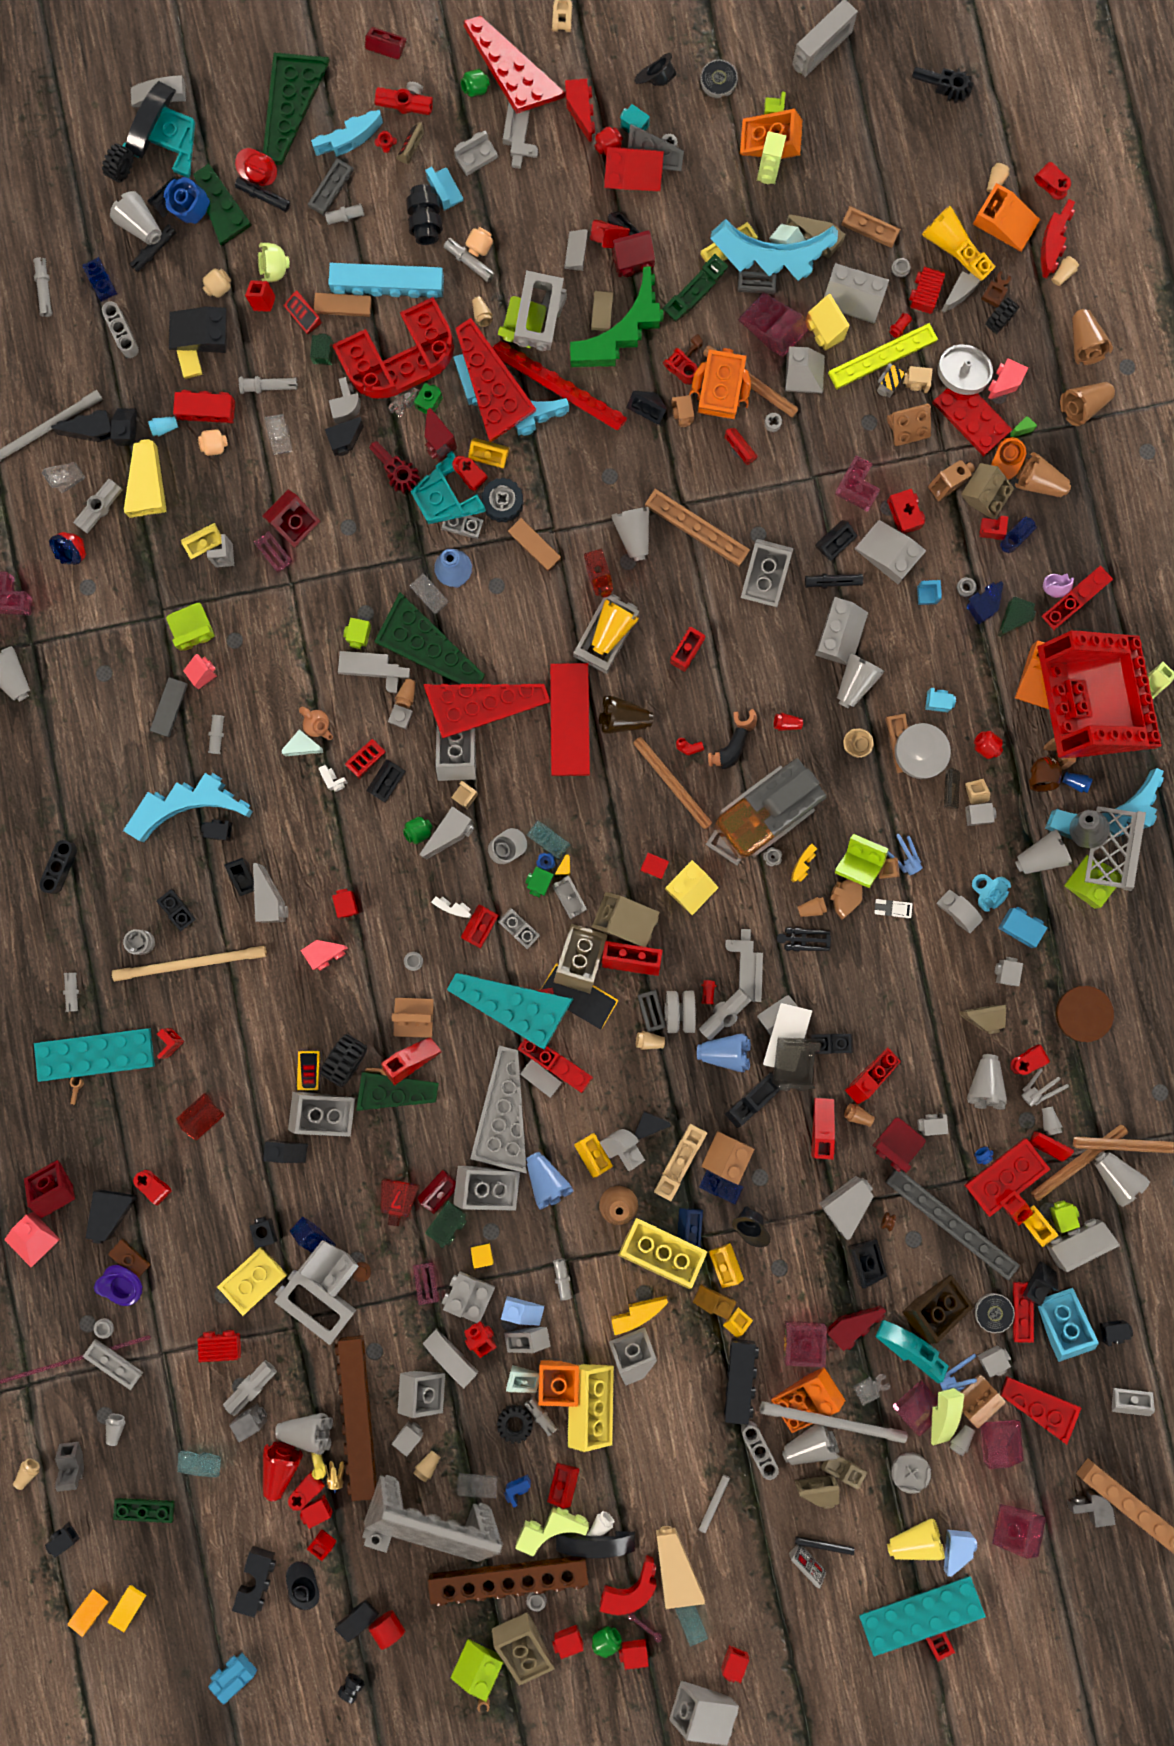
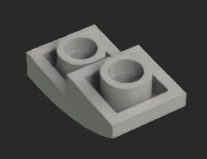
[441,515,483,539]
[498,908,540,949]

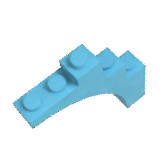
[711,219,838,281]
[454,354,569,436]
[1045,768,1164,840]
[123,773,253,842]

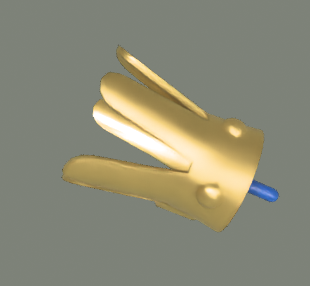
[325,1461,345,1493]

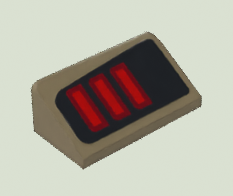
[396,122,424,165]

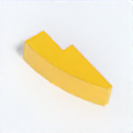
[611,1296,668,1335]

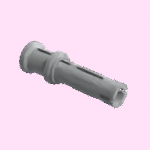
[239,376,298,394]

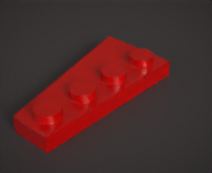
[1000,1376,1081,1445]

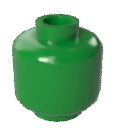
[461,69,490,97]
[403,816,433,844]
[592,1626,622,1658]

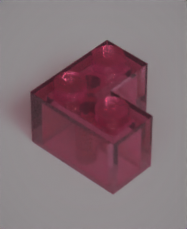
[835,455,880,512]
[0,571,32,615]

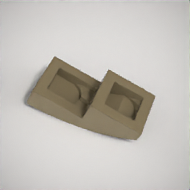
[591,291,613,331]
[821,1455,867,1490]

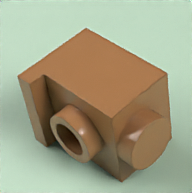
[671,395,694,427]

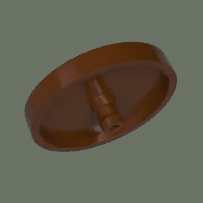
[1056,986,1114,1042]

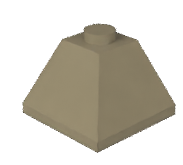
[959,1005,1006,1034]
[794,1475,839,1509]

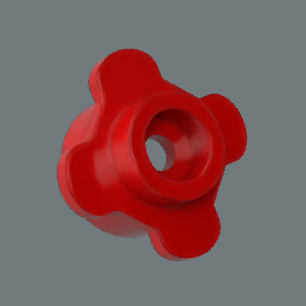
[374,131,397,153]

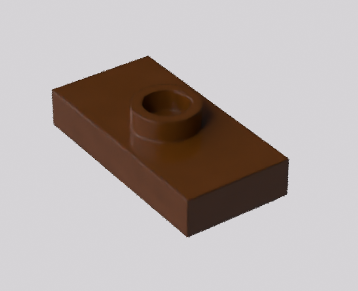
[108,1239,151,1278]

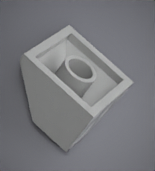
[785,346,825,393]
[609,1327,657,1386]

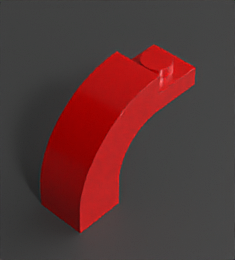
[599,1555,657,1615]

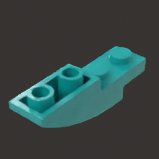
[875,1320,949,1383]

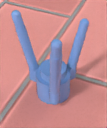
[887,834,923,876]
[940,1354,977,1392]

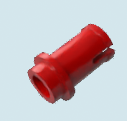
[889,313,912,338]
[701,980,717,1004]

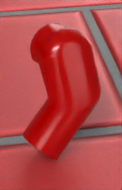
[676,738,704,755]

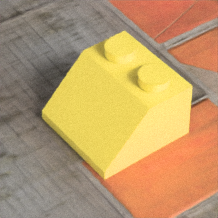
[806,294,850,351]
[665,860,718,915]

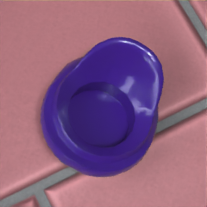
[94,1265,142,1306]

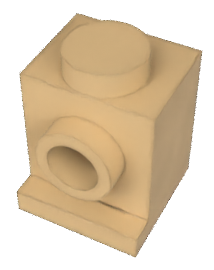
[902,366,932,393]

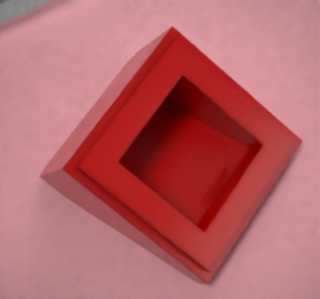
[307,1530,336,1561]

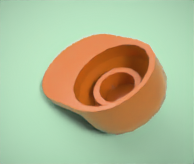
[991,437,1026,480]

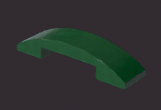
[662,254,728,322]

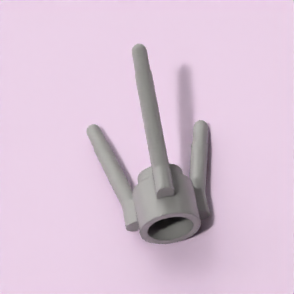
[1021,1068,1069,1107]

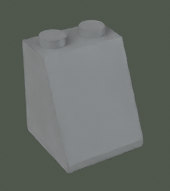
[819,1176,874,1240]
[669,1681,739,1745]

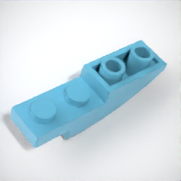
[311,110,383,157]

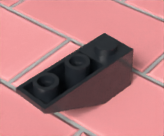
[51,410,112,443]

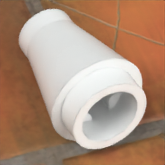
[587,1511,614,1536]

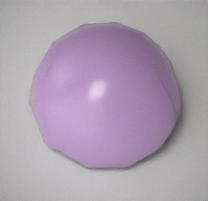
[1043,574,1074,598]

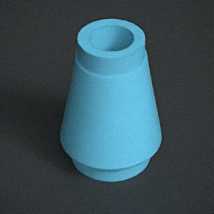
[148,416,178,437]

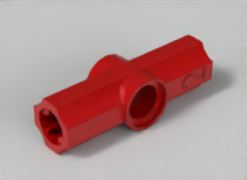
[375,87,433,115]

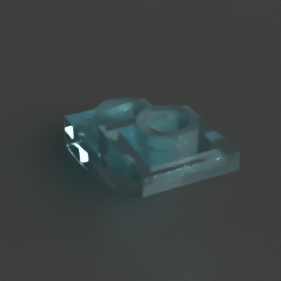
[526,820,571,859]
[177,1450,221,1477]

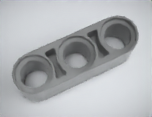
[102,301,139,358]
[741,1421,779,1480]

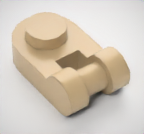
[552,0,572,32]

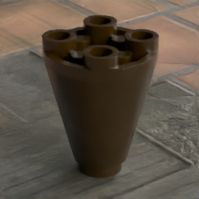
[598,695,653,734]

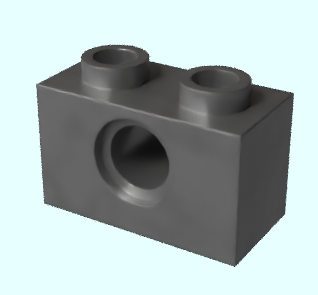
[229,1403,267,1443]

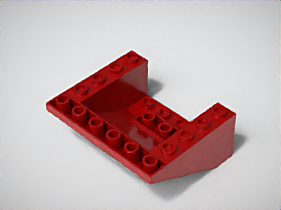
[1037,630,1162,758]

